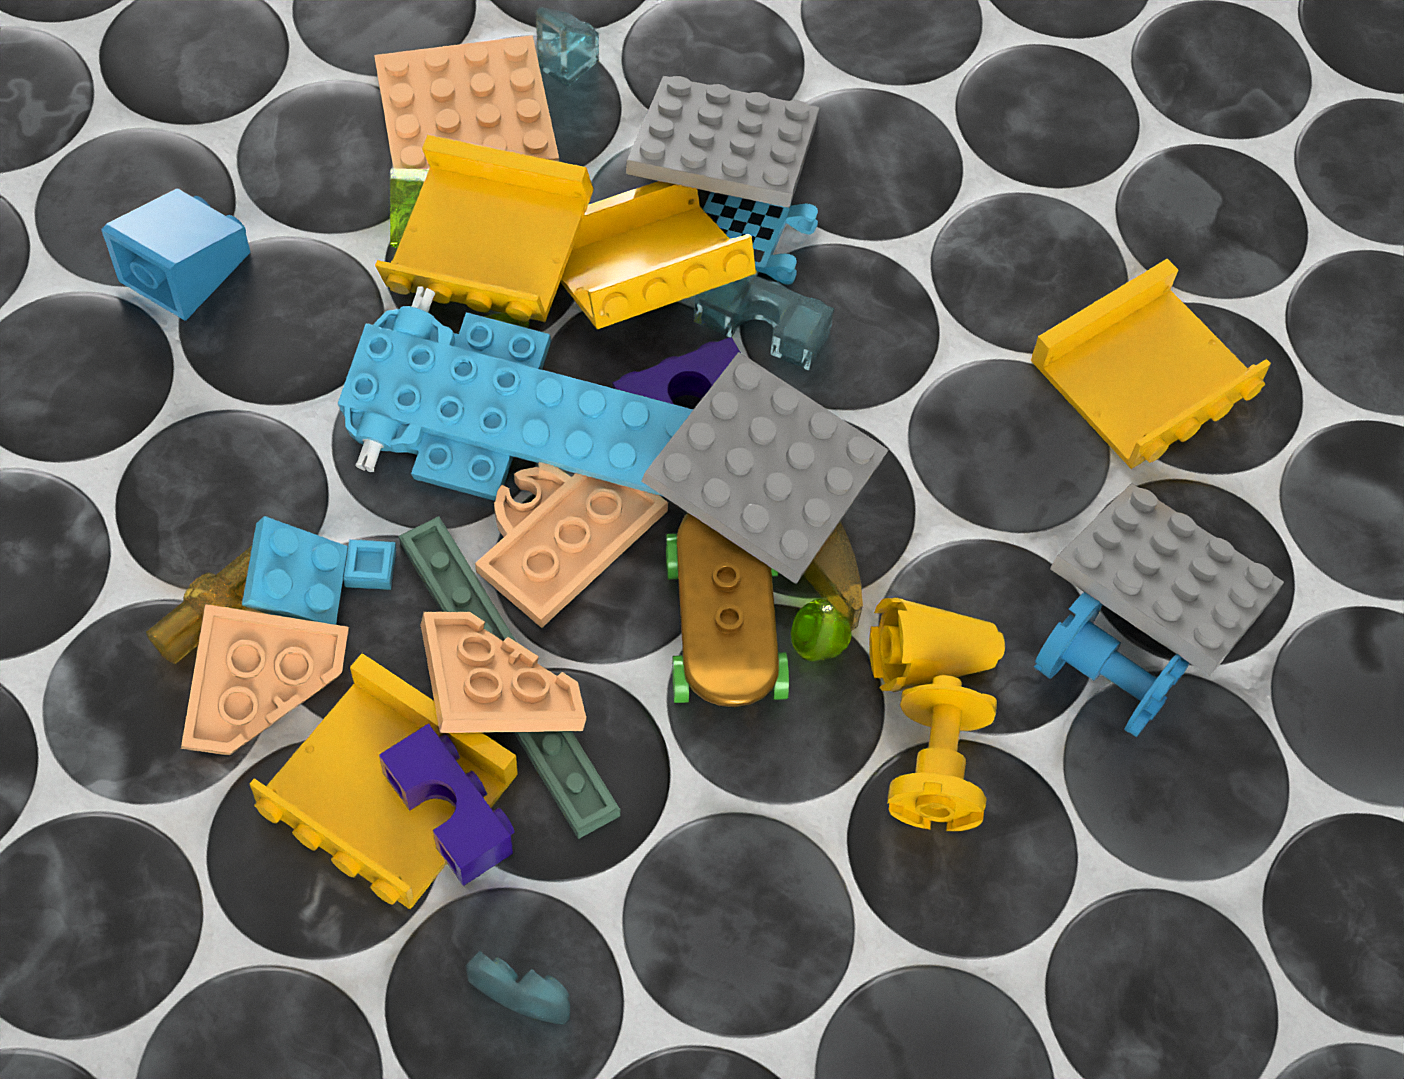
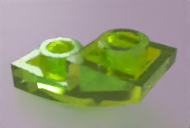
[390,168,429,247]

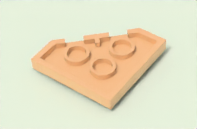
[181,604,349,756]
[421,612,586,733]

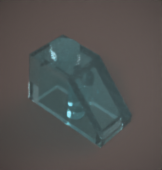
[536,7,599,88]

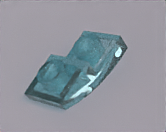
[466,951,571,1025]

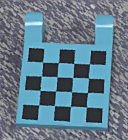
[703,192,818,285]

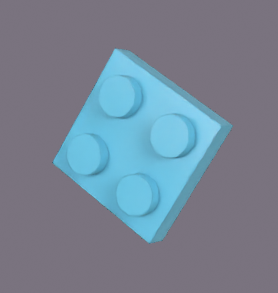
[242,516,348,625]

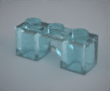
[694,275,834,371]

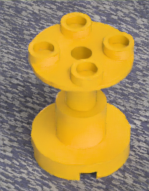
[887,675,997,831]

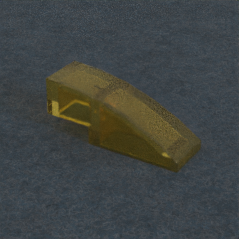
[803,521,863,631]

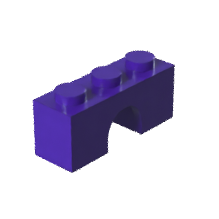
[612,337,741,404]
[379,723,515,886]

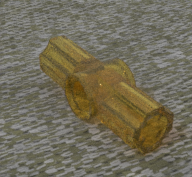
[146,546,252,664]

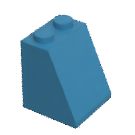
[101,188,251,321]

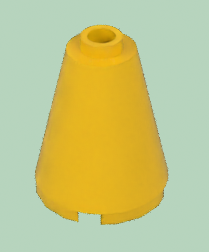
[869,598,1005,692]

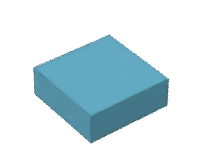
[343,539,396,590]

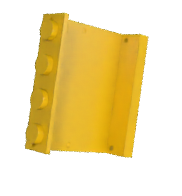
[375,135,594,322]
[560,181,756,329]
[1031,259,1271,469]
[250,653,518,910]

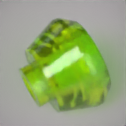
[791,599,851,662]

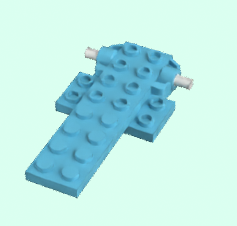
[338,287,693,501]

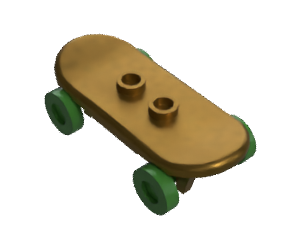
[666,513,789,707]

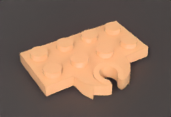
[475,462,668,628]

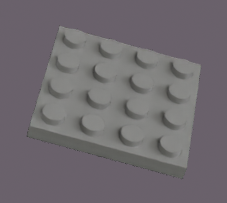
[626,76,819,208]
[641,352,889,584]
[1050,483,1284,676]

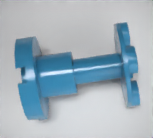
[1034,592,1190,737]

